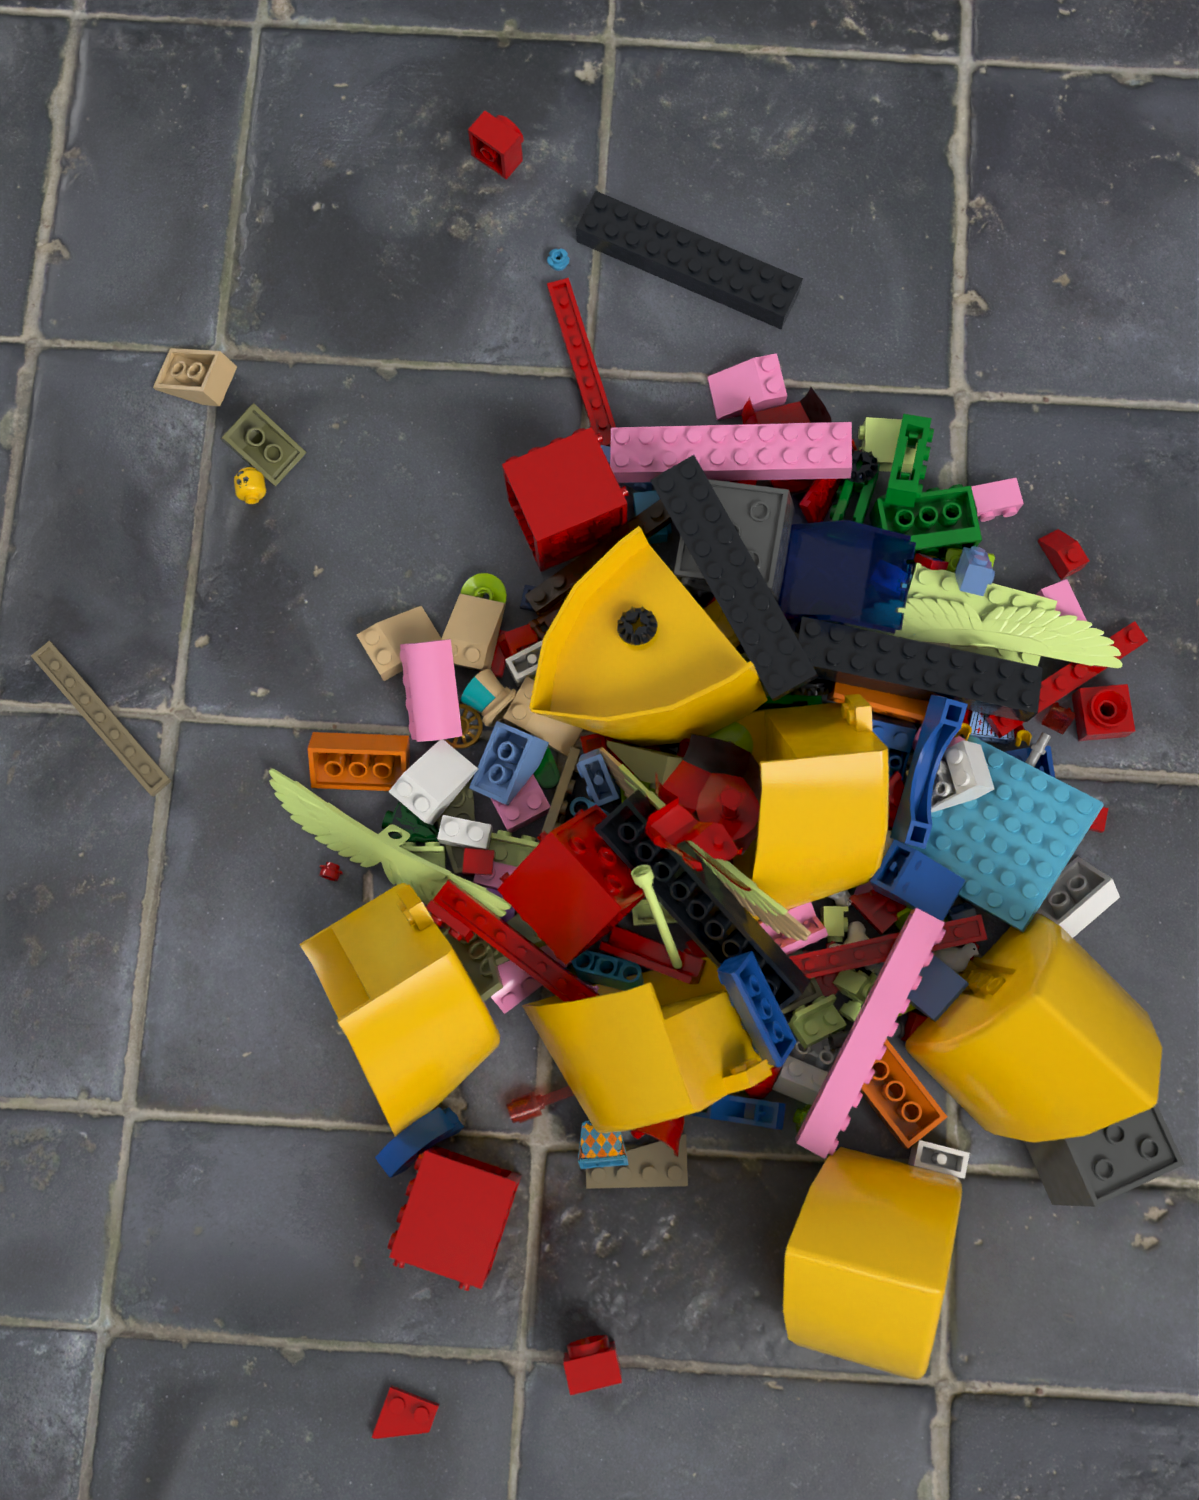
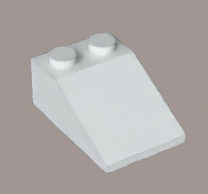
[388,739,478,825]

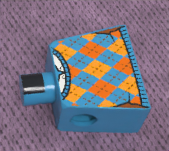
[578,1121,629,1169]

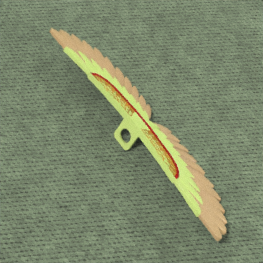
[599,747,811,941]

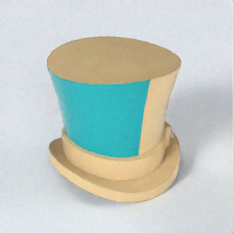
[461,668,517,727]

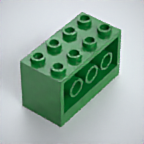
[869,484,982,566]

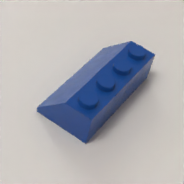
[717,951,797,1068]

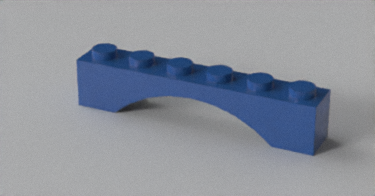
[890,695,968,849]

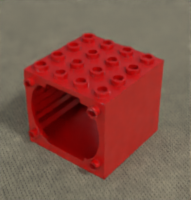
[502,427,629,572]
[497,804,645,965]
[387,1146,522,1291]

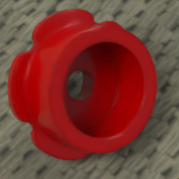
[319,862,343,882]

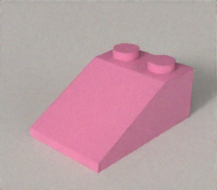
[707,353,787,420]
[490,774,550,833]

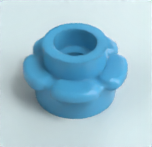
[547,249,570,271]

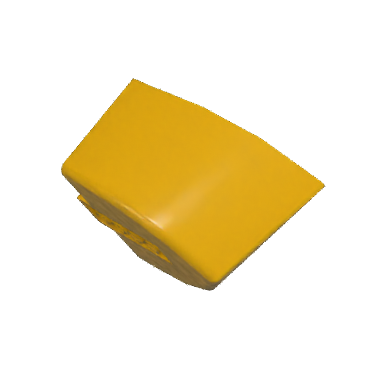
[529,526,768,747]
[731,694,889,920]
[300,883,500,1137]
[905,913,1162,1143]
[522,957,774,1134]
[783,1147,962,1380]

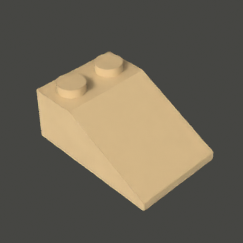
[153,348,237,406]
[442,594,506,671]
[357,606,442,681]
[503,676,583,757]

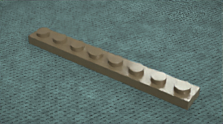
[31,640,172,797]

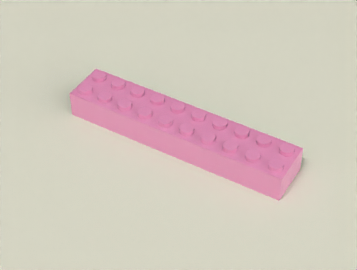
[610,422,852,483]
[795,908,946,1159]

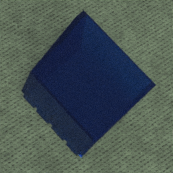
[778,520,916,635]

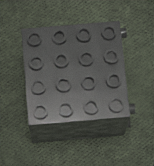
[674,479,795,602]
[1024,1103,1185,1207]

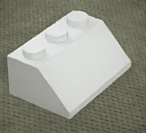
[1036,856,1120,938]

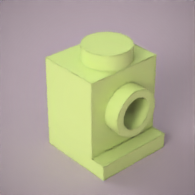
[820,906,849,942]
[833,969,873,1004]

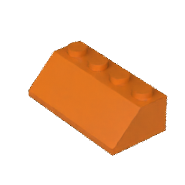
[827,681,929,724]
[308,732,410,791]
[860,1038,947,1149]

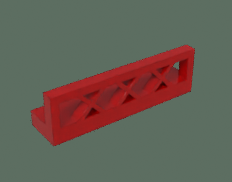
[599,926,706,984]

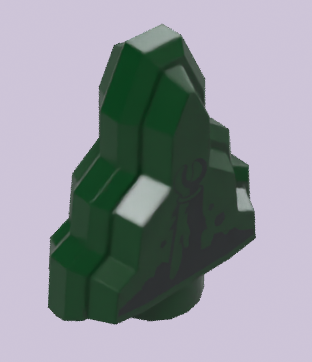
[382,801,439,844]

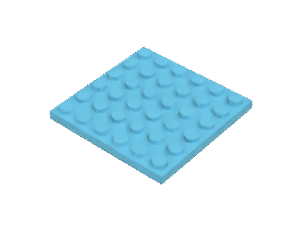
[908,735,1104,933]

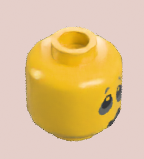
[234,467,266,504]

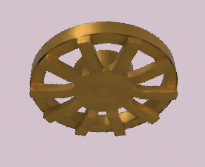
[444,704,483,749]

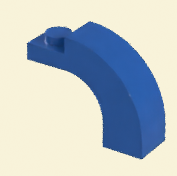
[692,1095,786,1130]
[375,1107,464,1178]

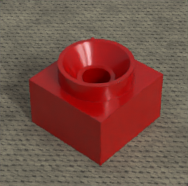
[468,110,524,180]
[1071,684,1135,741]
[563,1335,622,1395]

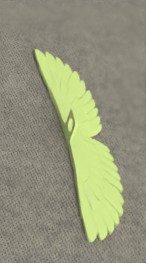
[845,598,1123,668]
[269,768,511,917]

